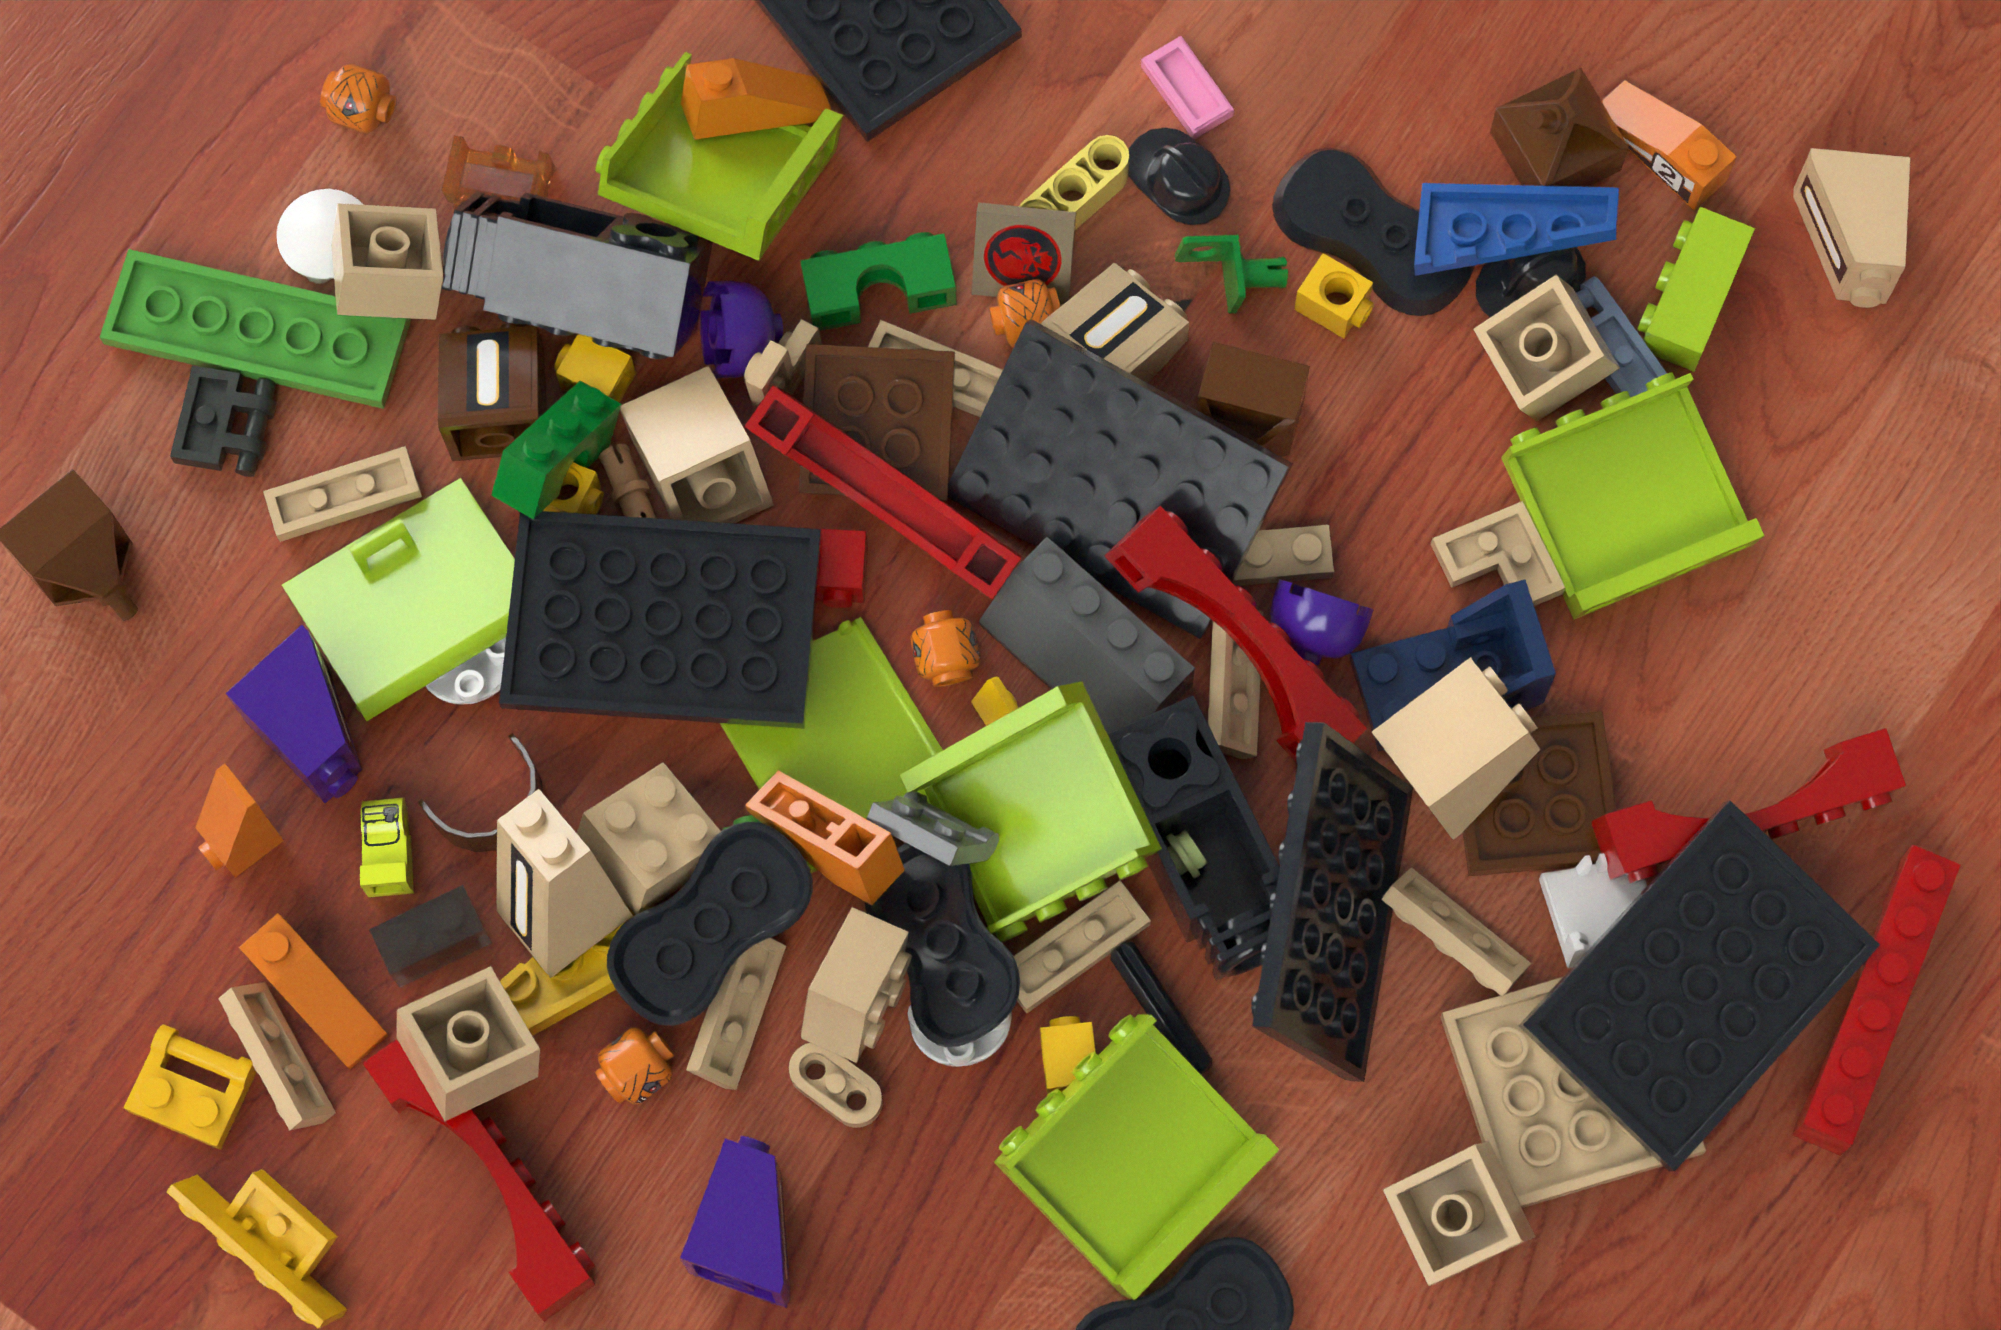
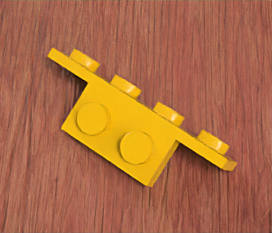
[167,1169,348,1329]

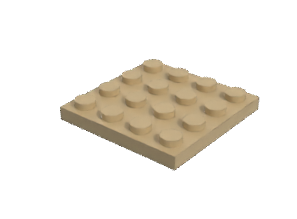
[1440,977,1706,1208]

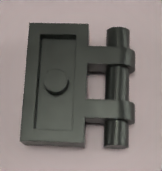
[170,366,277,477]

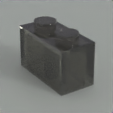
[369,885,492,988]

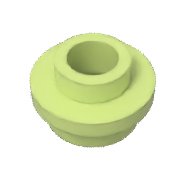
[1165,830,1208,879]

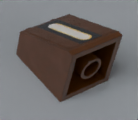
[438,323,547,462]

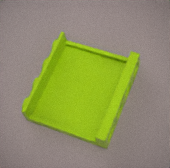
[596,52,843,261]
[1501,372,1764,620]
[900,681,1162,943]
[994,1014,1279,1300]

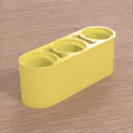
[1019,135,1129,230]

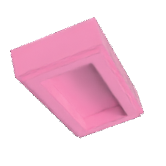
[1141,36,1234,140]

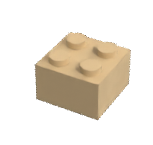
[331,203,443,320]
[1473,275,1620,421]
[577,762,721,915]
[801,907,912,1063]
[397,966,540,1121]
[1383,1141,1536,1286]

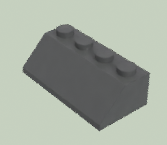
[979,537,1195,734]

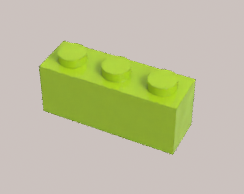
[1637,207,1755,372]

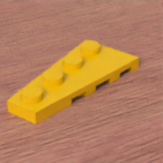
[500,899,652,1036]

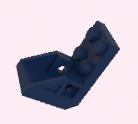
[1350,579,1556,752]

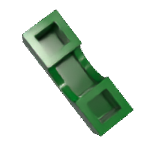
[800,232,957,331]
[491,381,622,519]

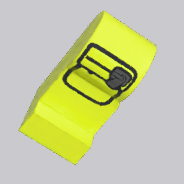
[360,798,414,897]

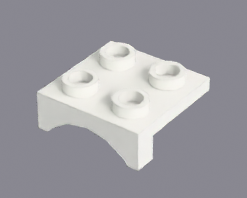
[1539,853,1647,968]

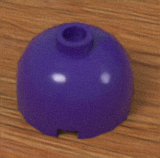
[700,281,783,378]
[1270,579,1374,666]

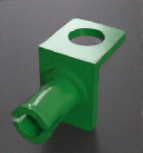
[1175,235,1288,314]

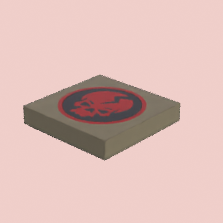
[972,203,1076,304]

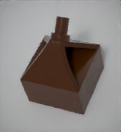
[1490,68,1629,187]
[1197,342,1310,457]
[0,469,138,621]

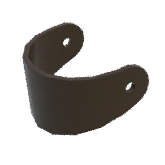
[418,733,542,852]

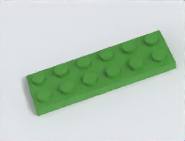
[99,249,411,409]

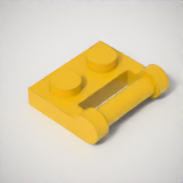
[123,1024,256,1150]

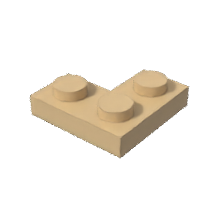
[744,319,822,411]
[1431,501,1566,606]

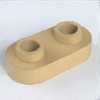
[789,1043,883,1128]

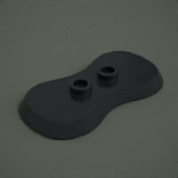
[1272,148,1475,316]
[607,822,813,1026]
[865,843,1020,1048]
[1075,1237,1294,1330]

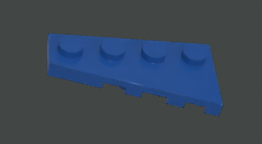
[1414,183,1619,276]

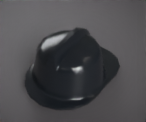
[1128,128,1230,225]
[1476,247,1586,317]

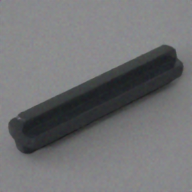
[1111,941,1213,1075]

